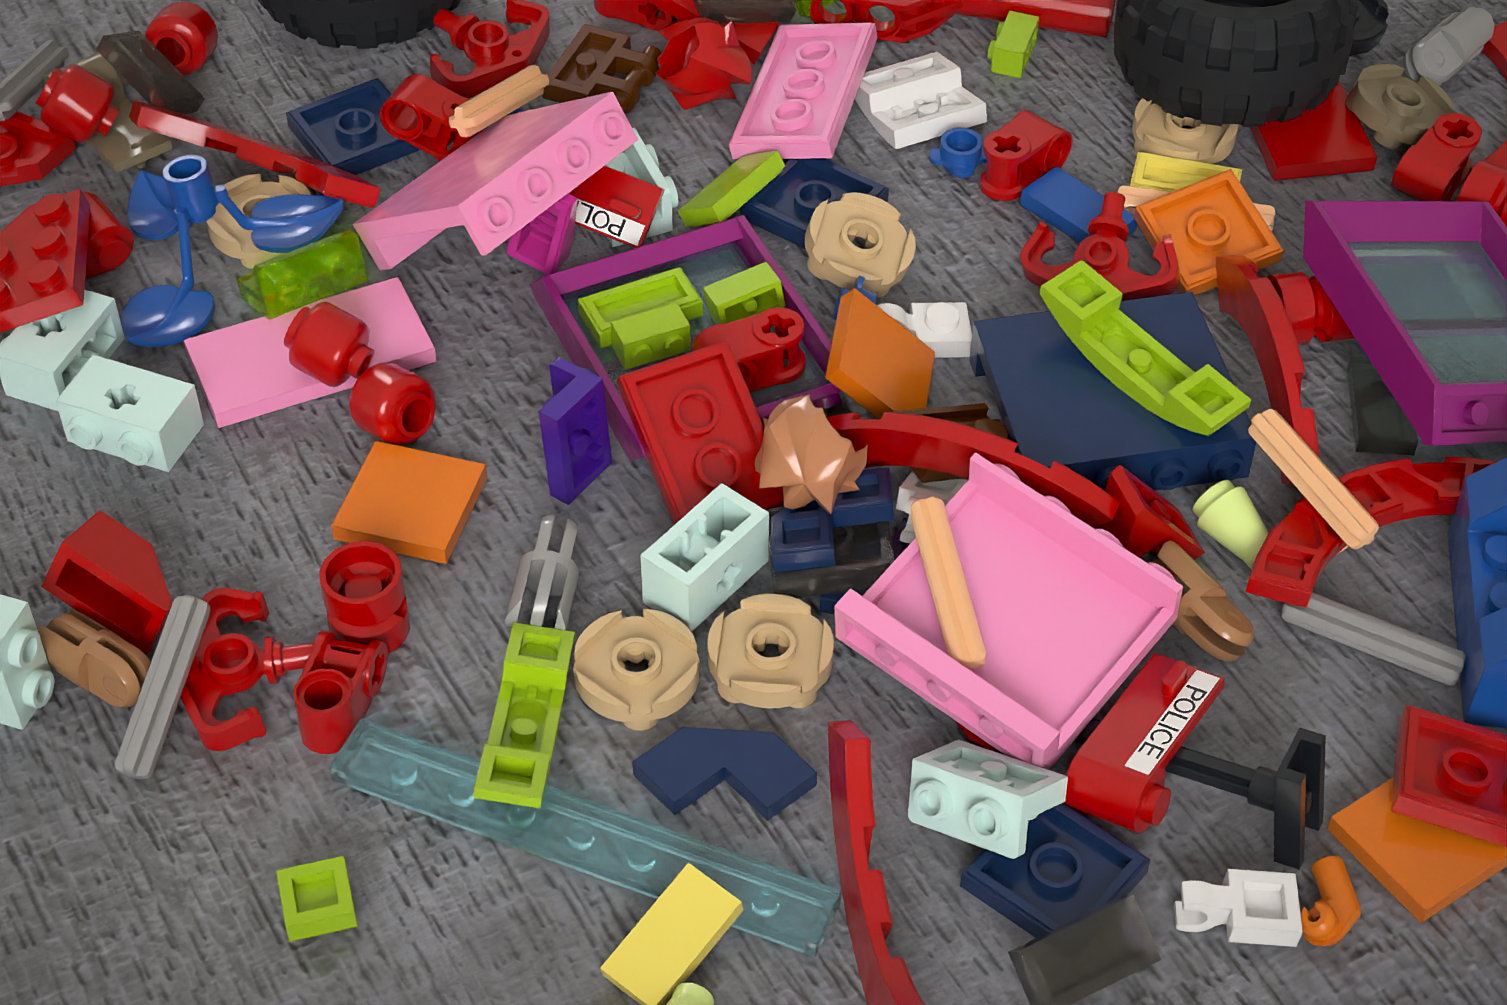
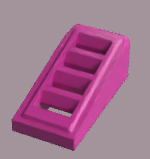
[506,193,578,275]

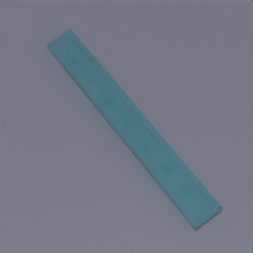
[329,719,841,957]

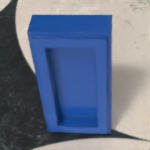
[1020,167,1137,243]

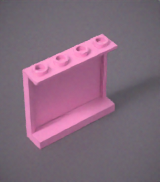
[352,92,638,271]
[834,452,1183,770]

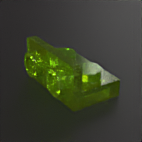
[236,230,368,320]

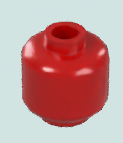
[144,1,218,76]
[35,64,120,143]
[284,302,374,388]
[349,363,436,446]

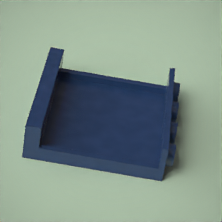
[970,292,1256,491]

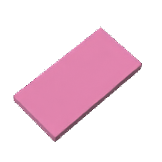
[729,23,878,159]
[183,277,437,428]

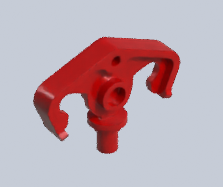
[430,0,550,98]
[1020,192,1180,301]
[180,588,313,751]

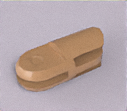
[1152,540,1255,662]
[37,608,151,709]

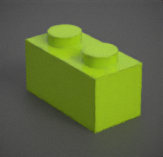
[987,11,1040,78]
[703,262,786,324]
[611,302,691,370]

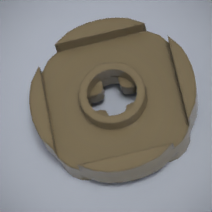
[1345,64,1454,149]

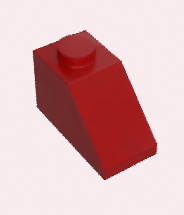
[41,510,172,655]

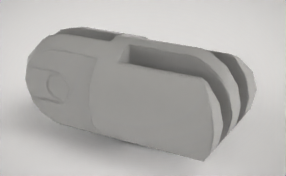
[1403,7,1494,86]
[505,514,579,630]

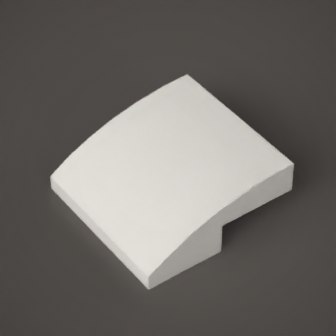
[855,52,987,149]

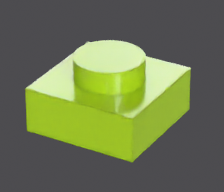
[276,856,358,942]

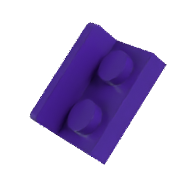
[538,357,612,505]

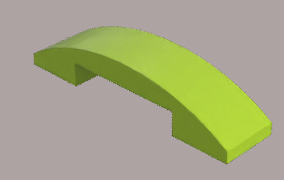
[1039,260,1252,436]
[473,622,575,809]

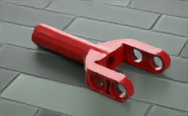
[809,0,1116,43]

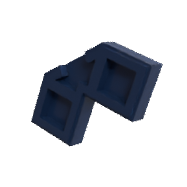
[771,468,895,572]
[632,727,817,821]

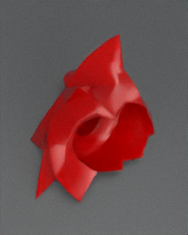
[655,17,752,110]

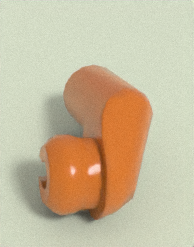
[1300,856,1361,947]

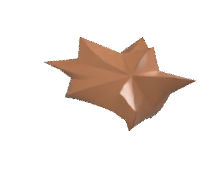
[755,394,867,514]

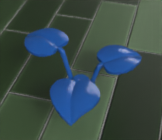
[121,155,344,347]

